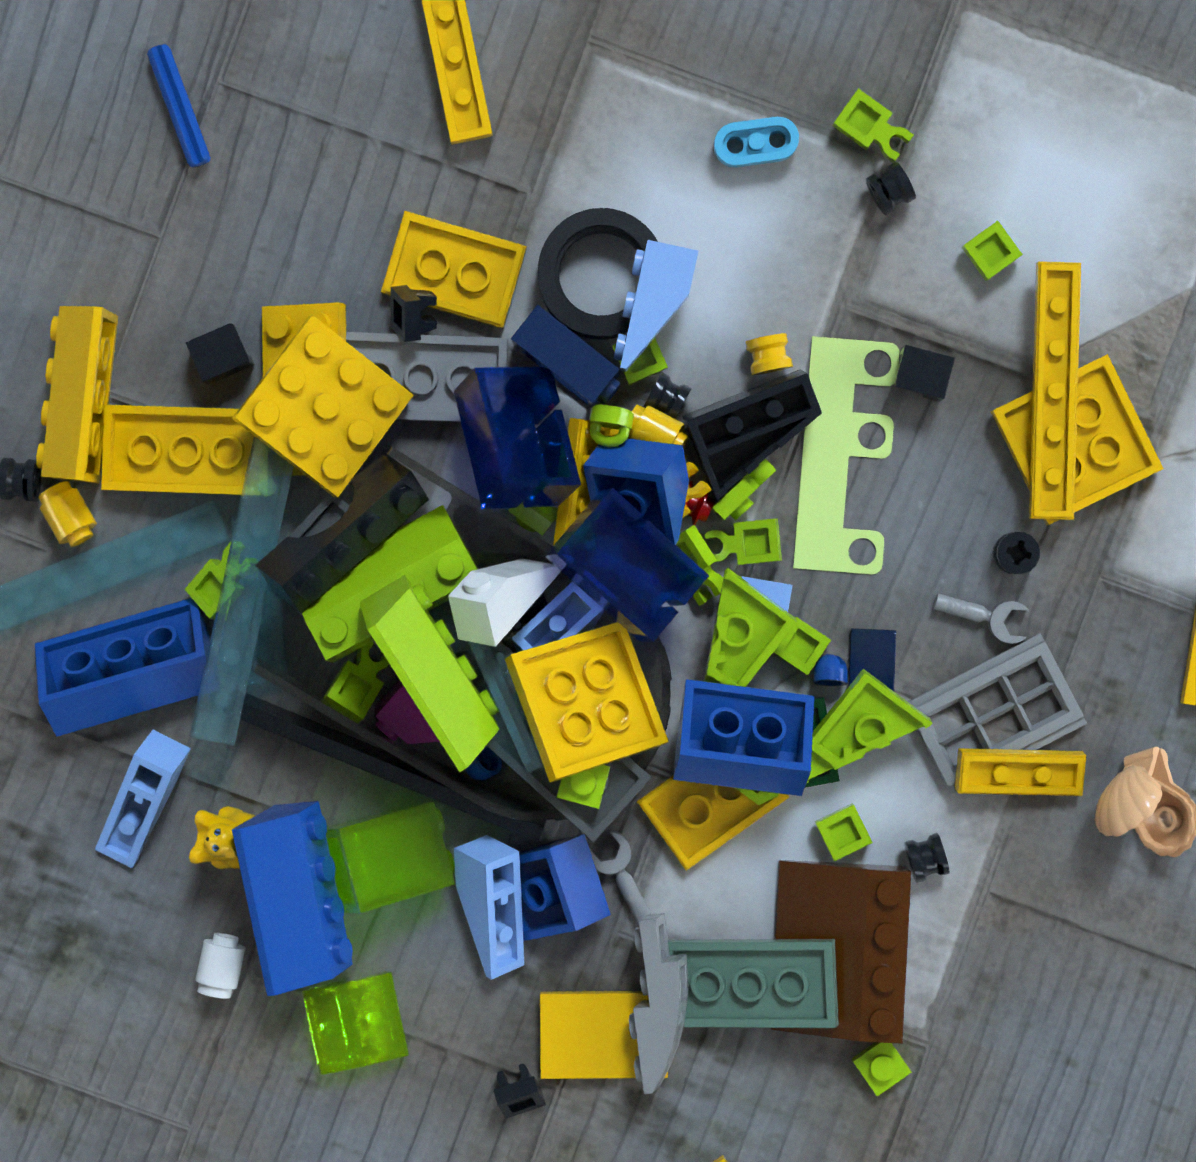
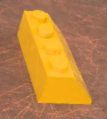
[36,306,118,484]

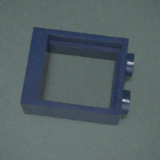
[511,304,621,408]

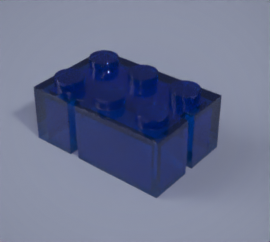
[454,367,581,509]
[545,488,709,642]

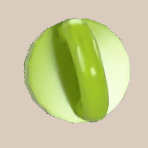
[589,405,634,447]

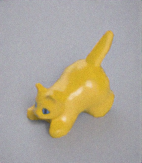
[189,806,255,869]

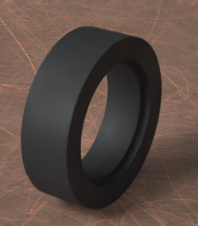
[537,208,658,340]

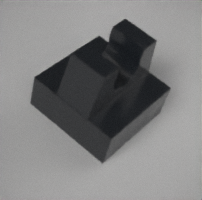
[391,285,437,342]

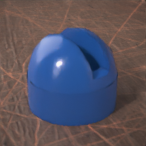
[813,654,848,686]
[465,745,502,781]

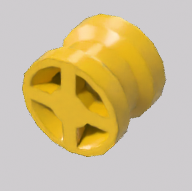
[745,333,793,375]

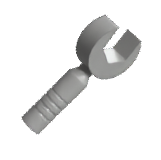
[933,593,1029,644]
[589,830,651,925]

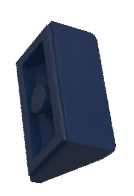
[849,628,896,691]

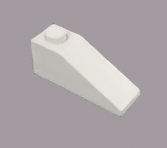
[448,559,560,647]

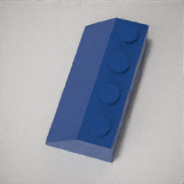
[35,598,220,737]
[232,801,353,996]

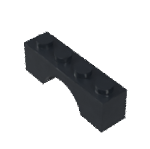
[255,452,429,614]

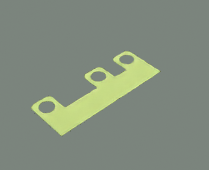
[793,336,900,575]

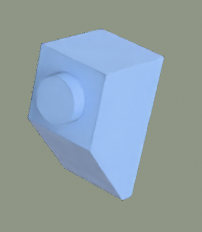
[512,580,604,652]

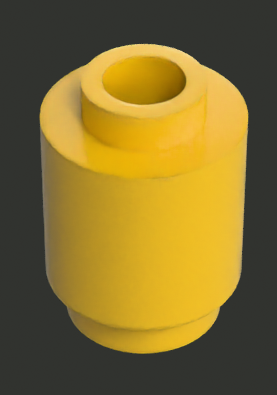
[628,404,689,448]
[38,481,97,547]

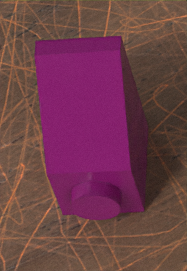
[374,679,440,744]

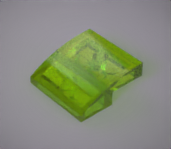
[302,971,409,1075]

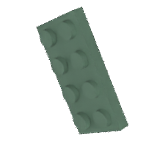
[668,939,839,1028]

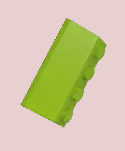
[302,505,478,663]
[360,575,500,772]

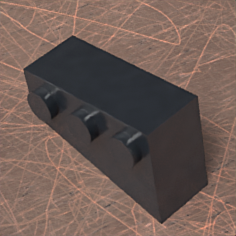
[682,369,822,500]

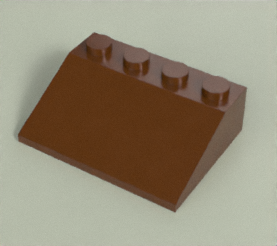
[770,860,911,1044]

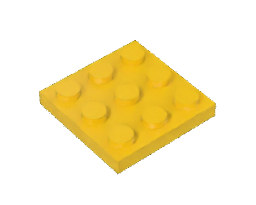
[232,315,414,498]
[990,354,1164,525]
[505,620,669,782]

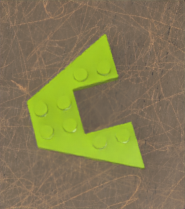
[704,567,932,805]

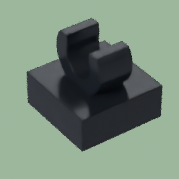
[494,1064,546,1119]

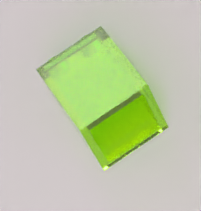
[326,801,455,913]

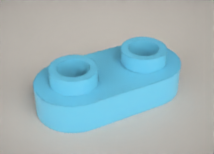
[714,117,799,168]

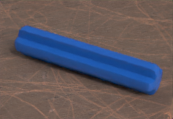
[147,44,211,168]

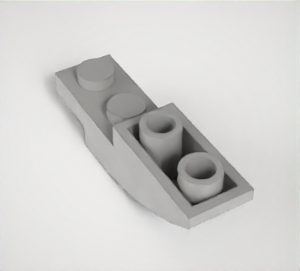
[629,913,688,1094]

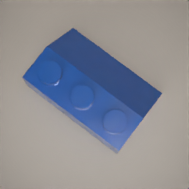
[673,679,814,796]

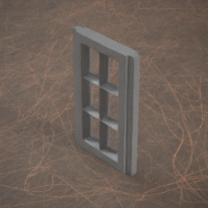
[907,633,1087,794]

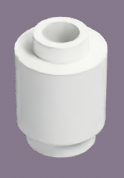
[195,933,246,999]

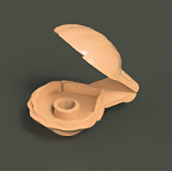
[1095,747,1196,857]

